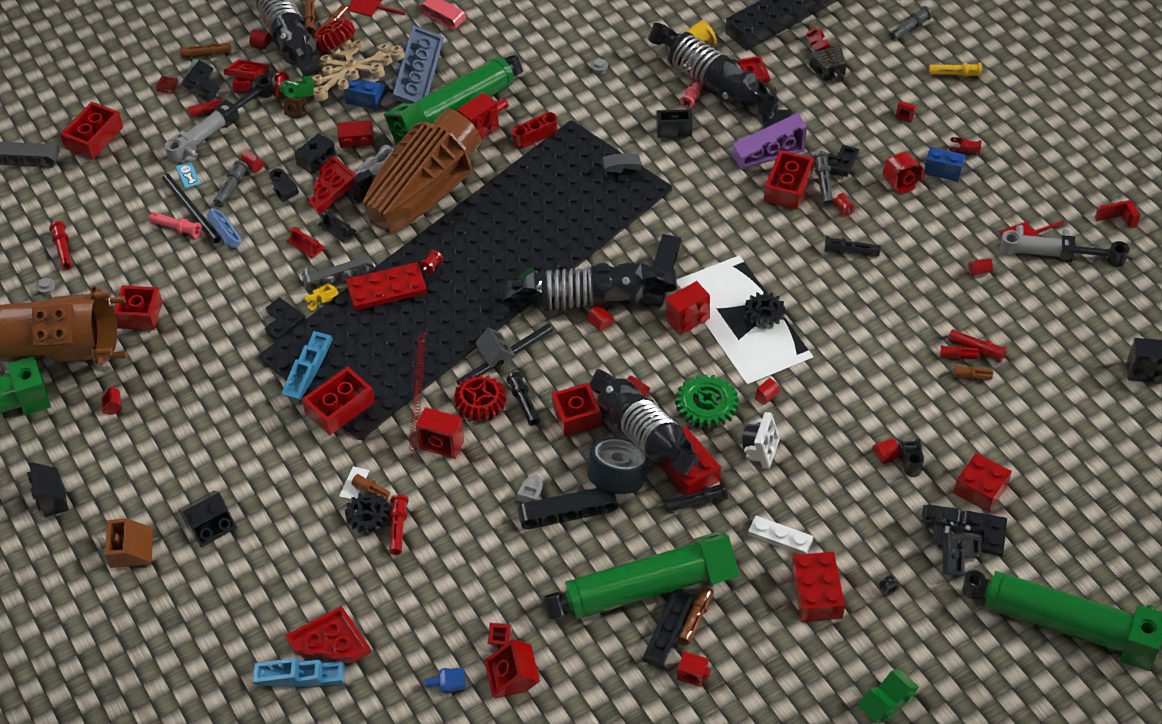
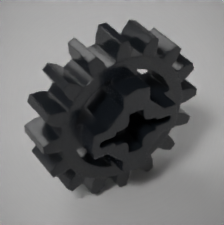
[744,291,785,328]
[345,491,390,533]

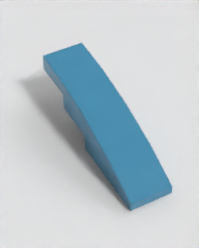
[281,331,333,400]
[253,658,345,687]

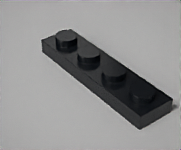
[643,590,694,669]

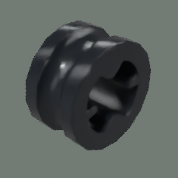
[878,575,900,596]

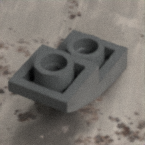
[602,154,642,173]

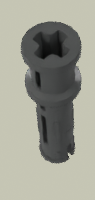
[889,6,932,41]
[813,152,833,205]
[213,160,249,207]

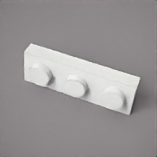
[748,516,813,554]

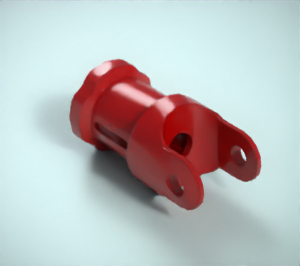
[274,72,289,98]
[949,137,982,156]

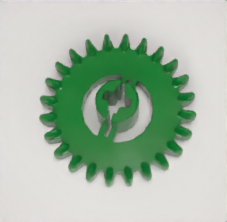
[675,374,739,429]

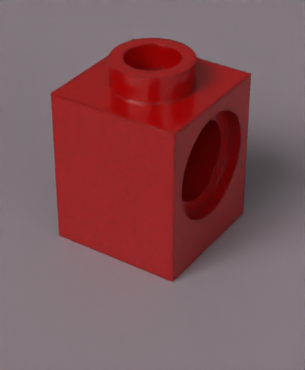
[677,651,711,687]

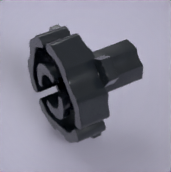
[921,505,971,547]

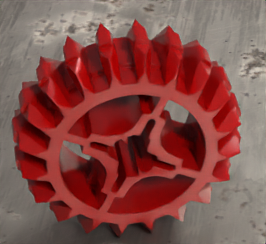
[312,17,356,52]
[454,374,506,423]

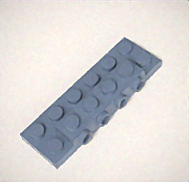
[391,25,444,104]

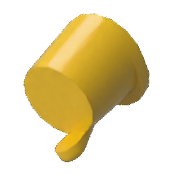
[683,20,717,48]

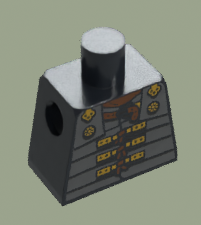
[809,45,847,83]

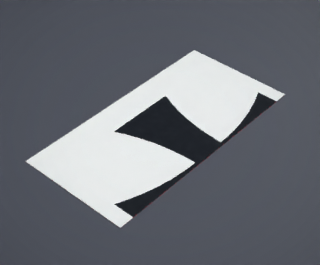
[677,255,813,384]

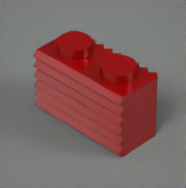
[338,120,374,148]

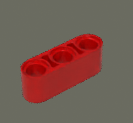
[512,112,558,149]

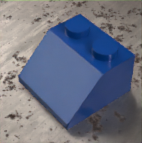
[343,79,389,110]
[924,147,967,182]

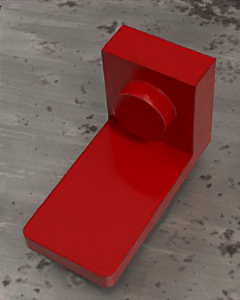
[1095,200,1141,229]

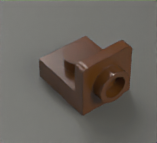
[284,96,308,117]

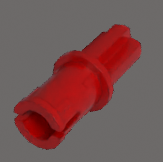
[188,99,222,118]
[940,345,979,360]

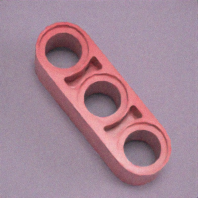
[420,0,466,30]

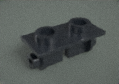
[318,211,357,242]

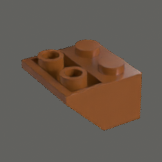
[105,518,153,568]

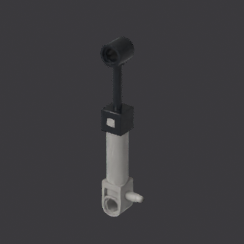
[165,74,274,163]

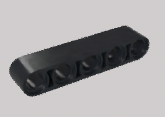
[643,234,681,307]
[517,488,619,529]

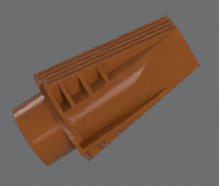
[363,109,481,235]

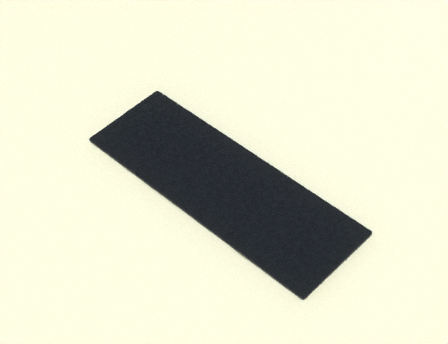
[259,121,672,440]

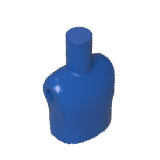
[425,668,466,694]

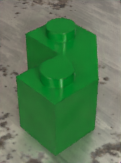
[857,669,919,723]

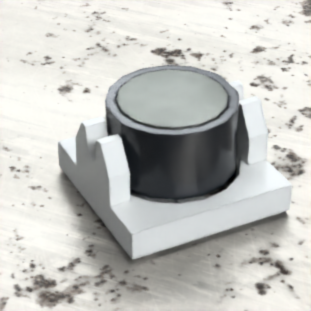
[742,412,780,469]

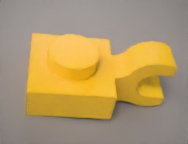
[304,283,339,311]

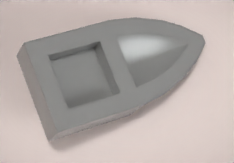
[516,474,543,503]

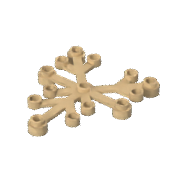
[312,39,405,101]

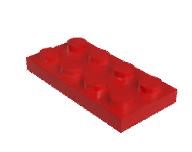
[346,262,427,311]

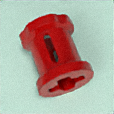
[832,193,856,217]
[420,250,443,274]

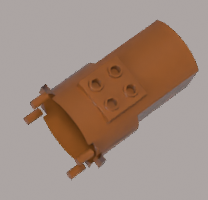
[0,287,128,365]

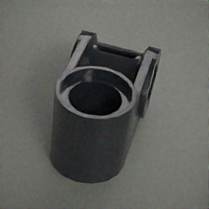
[269,168,299,202]
[898,438,924,477]

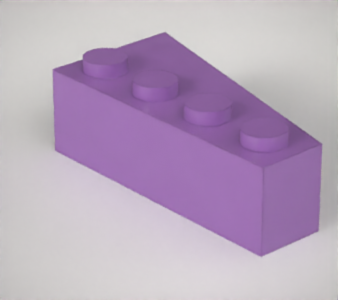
[732,113,807,170]

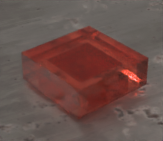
[155,76,178,94]

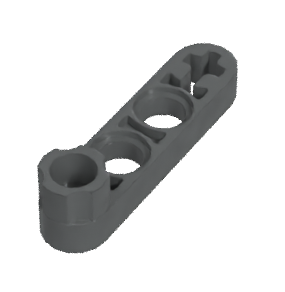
[301,257,374,292]

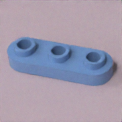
[207,208,242,248]

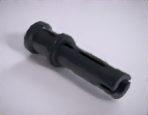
[824,235,881,257]
[506,372,540,426]
[665,482,728,513]

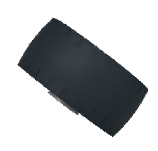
[587,437,649,494]

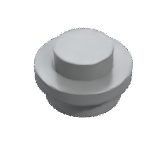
[591,59,608,74]
[36,278,55,295]

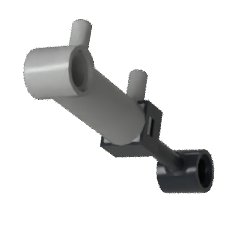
[1000,225,1130,267]

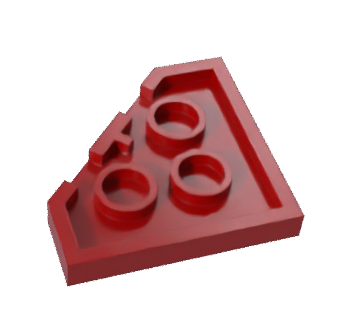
[309,155,356,214]
[285,606,372,663]

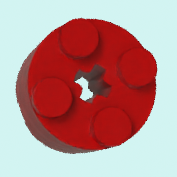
[882,151,925,194]

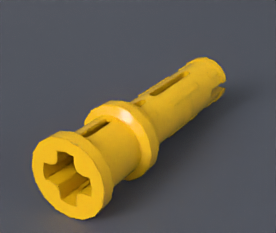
[929,63,982,78]

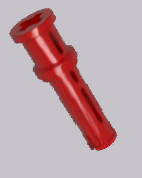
[49,221,73,270]
[948,329,1008,363]
[389,494,409,555]

